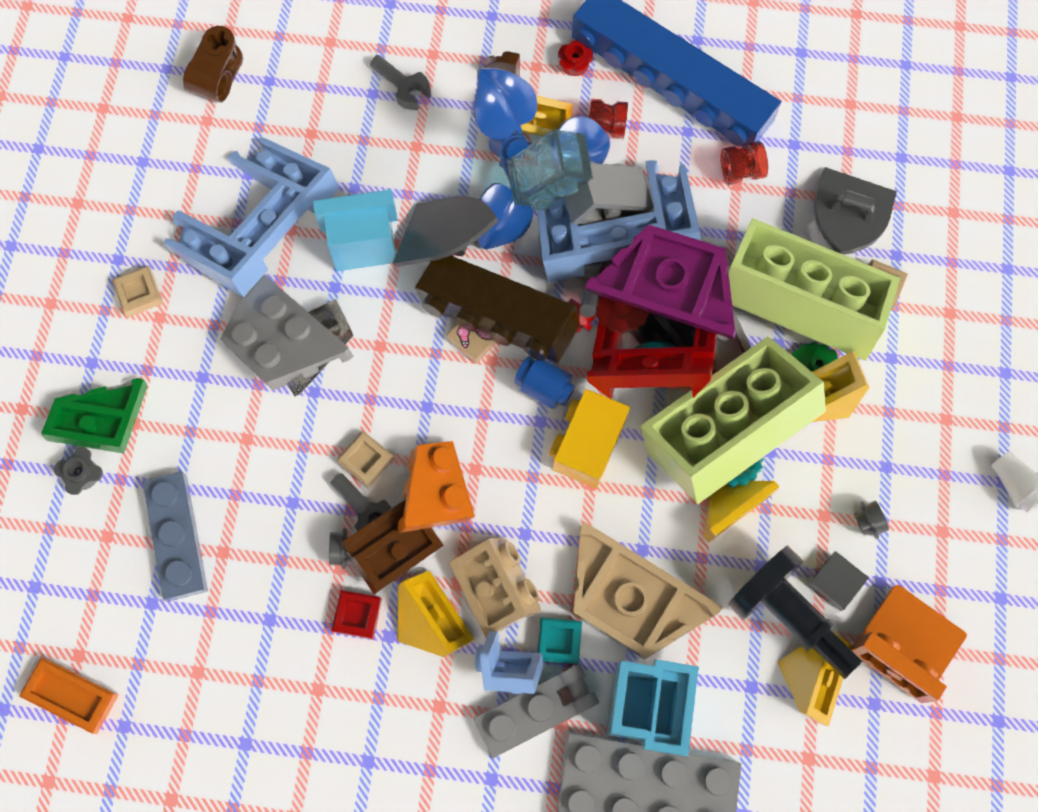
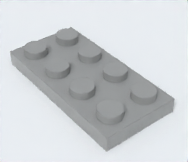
[557,733,742,812]

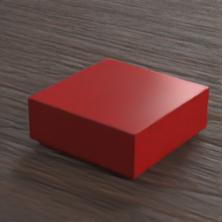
[331,590,383,640]

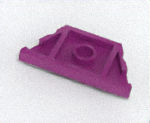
[585,224,736,340]

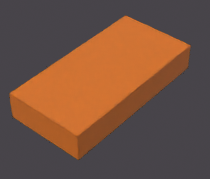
[19,657,119,734]

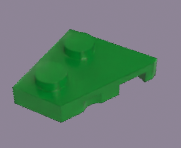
[41,378,148,454]

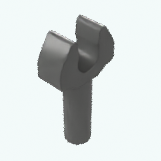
[370,55,432,111]
[580,262,603,318]
[330,473,391,531]

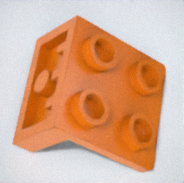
[851,585,967,704]

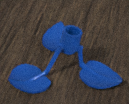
[474,68,610,250]

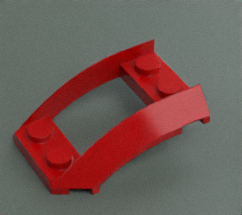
[587,296,717,399]

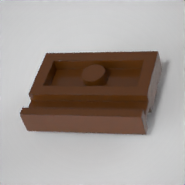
[340,499,444,594]

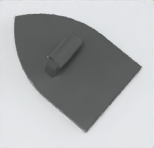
[814,167,897,255]
[392,196,499,267]

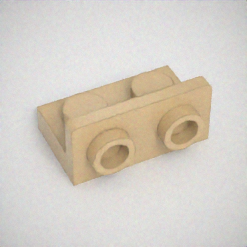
[449,537,541,638]

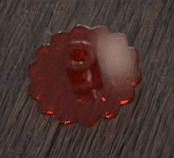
[595,296,650,334]

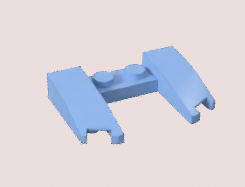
[164,137,340,298]
[536,160,701,283]

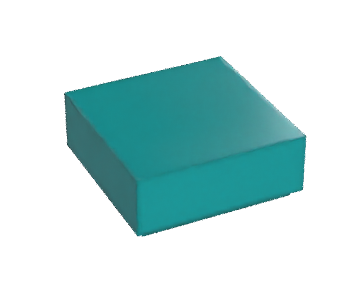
[537,617,582,665]

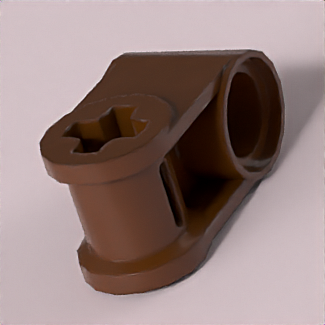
[183,26,244,103]

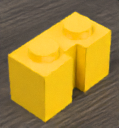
[549,388,631,489]

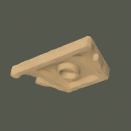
[573,521,723,660]

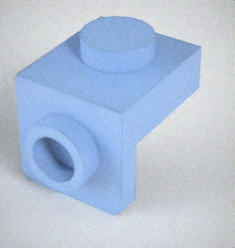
[475,631,543,694]

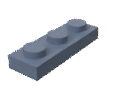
[142,471,208,602]

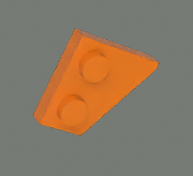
[397,441,475,533]

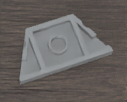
[220,274,354,391]

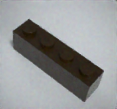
[414,255,580,363]

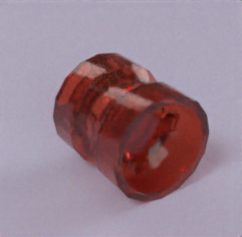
[589,98,628,140]
[720,141,769,186]

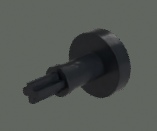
[728,545,863,679]

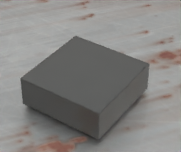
[808,551,869,611]

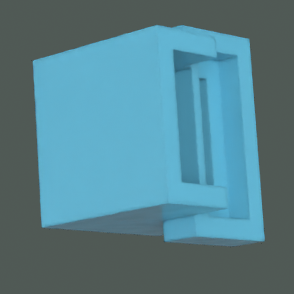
[313,189,398,272]
[606,659,699,757]

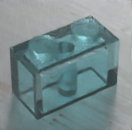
[507,129,593,211]

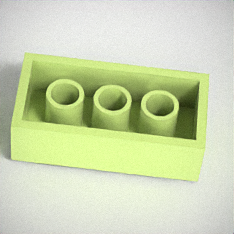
[728,218,900,361]
[640,336,826,504]

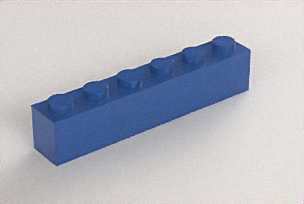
[571,0,782,152]

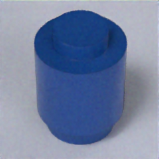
[513,356,576,410]

